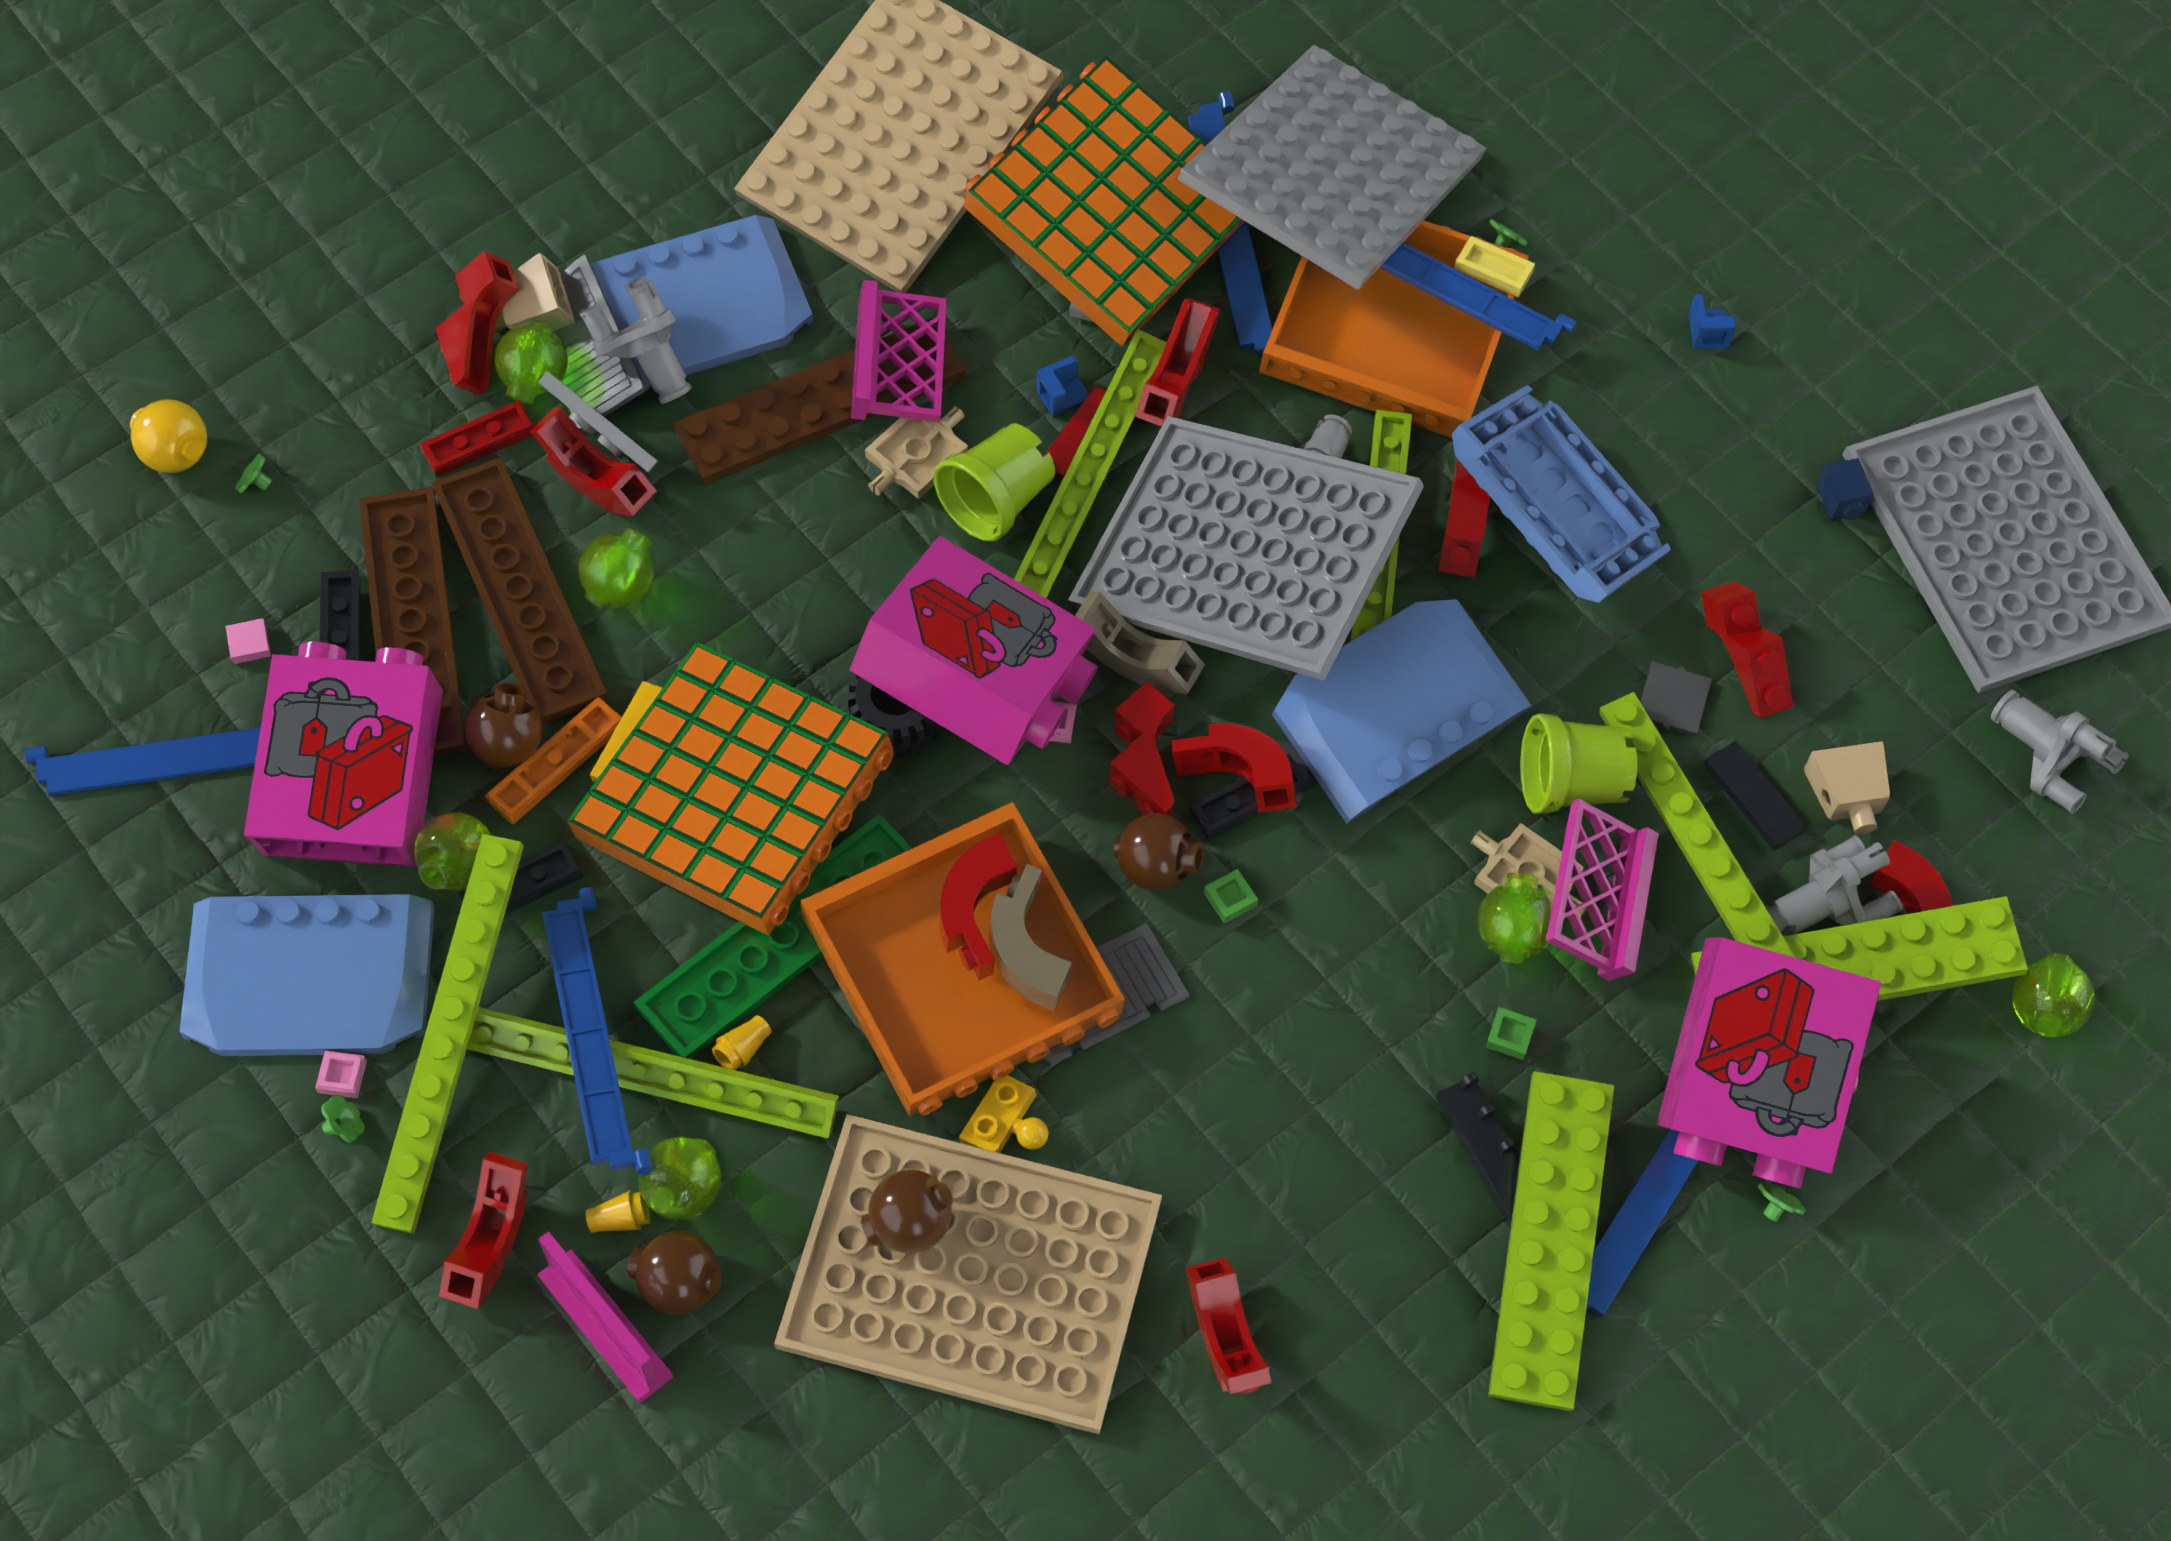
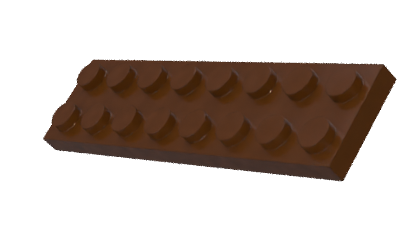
[673,316,966,486]
[431,457,609,725]
[359,487,467,757]

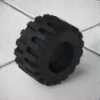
[848,675,941,759]

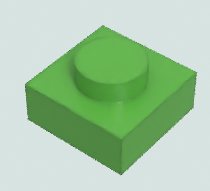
[1204,869,1258,924]
[1485,1007,1537,1060]

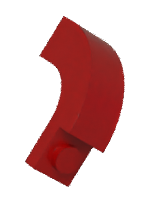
[530,407,656,516]
[1438,459,1490,578]
[1171,723,1297,813]
[939,833,1017,981]
[1868,840,1953,914]
[439,1151,528,1309]
[1186,1257,1271,1394]

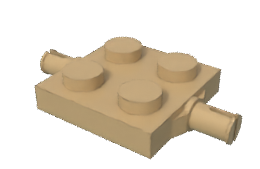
[865,406,968,499]
[1471,823,1587,929]

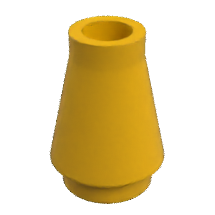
[712,1015,772,1070]
[586,1190,650,1233]

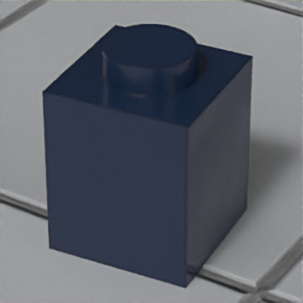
[1816,458,1874,521]

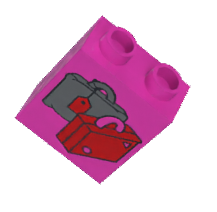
[849,536,1098,766]
[244,642,443,867]
[1656,937,1882,1189]

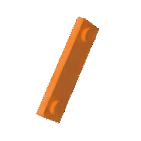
[485,697,622,825]

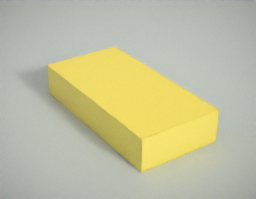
[1454,236,1535,297]

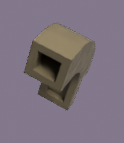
[1075,591,1205,694]
[990,864,1072,1011]

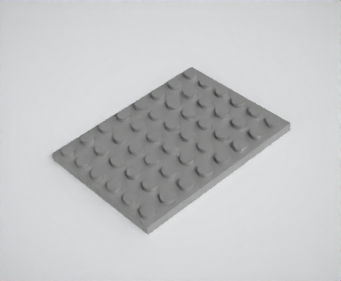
[1178,45,1486,290]
[1842,386,2171,694]
[1068,416,1424,681]

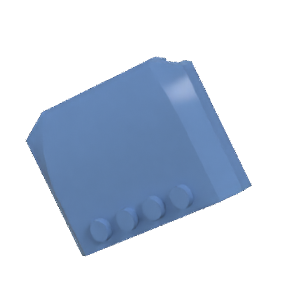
[591,215,813,387]
[1452,385,1671,603]
[1272,599,1532,824]
[179,894,435,1056]

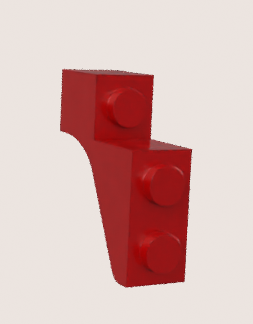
[435,251,519,395]
[1135,297,1220,426]
[1701,581,1794,718]
[1109,681,1175,816]

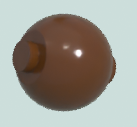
[464,682,543,770]
[1114,813,1204,891]
[861,1169,953,1254]
[627,1231,722,1315]

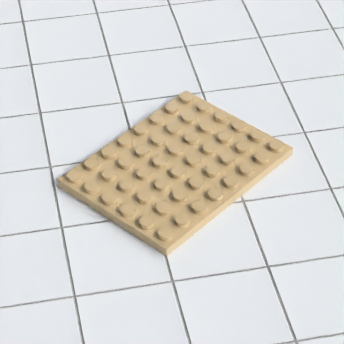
[734,0,1064,293]
[774,1114,1162,1435]

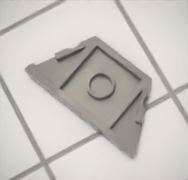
[538,371,658,473]

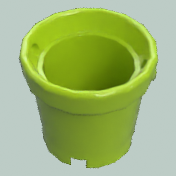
[934,423,1055,542]
[1520,713,1637,814]

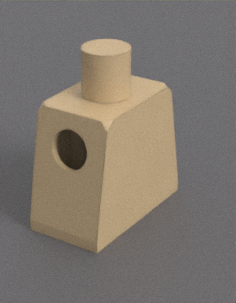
[494,253,575,340]
[1804,741,1890,835]

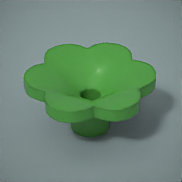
[1489,219,1528,248]
[235,453,272,493]
[321,1095,365,1143]
[1758,1182,1806,1221]

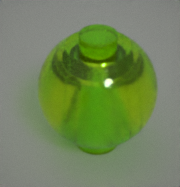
[494,320,568,405]
[578,526,654,609]
[414,812,491,891]
[1477,873,1553,964]
[2012,953,2095,1037]
[638,1137,721,1220]

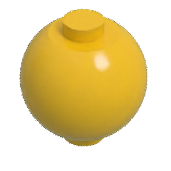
[130,399,207,473]

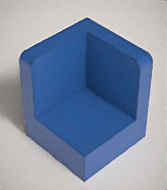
[1688,294,1736,349]
[1036,355,1089,418]

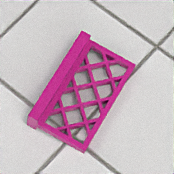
[851,280,947,422]
[1546,799,1659,981]
[537,1231,673,1404]

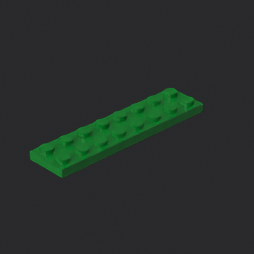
[633,813,913,1059]

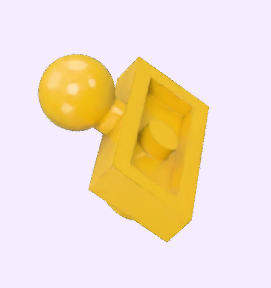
[959,1075,1049,1153]

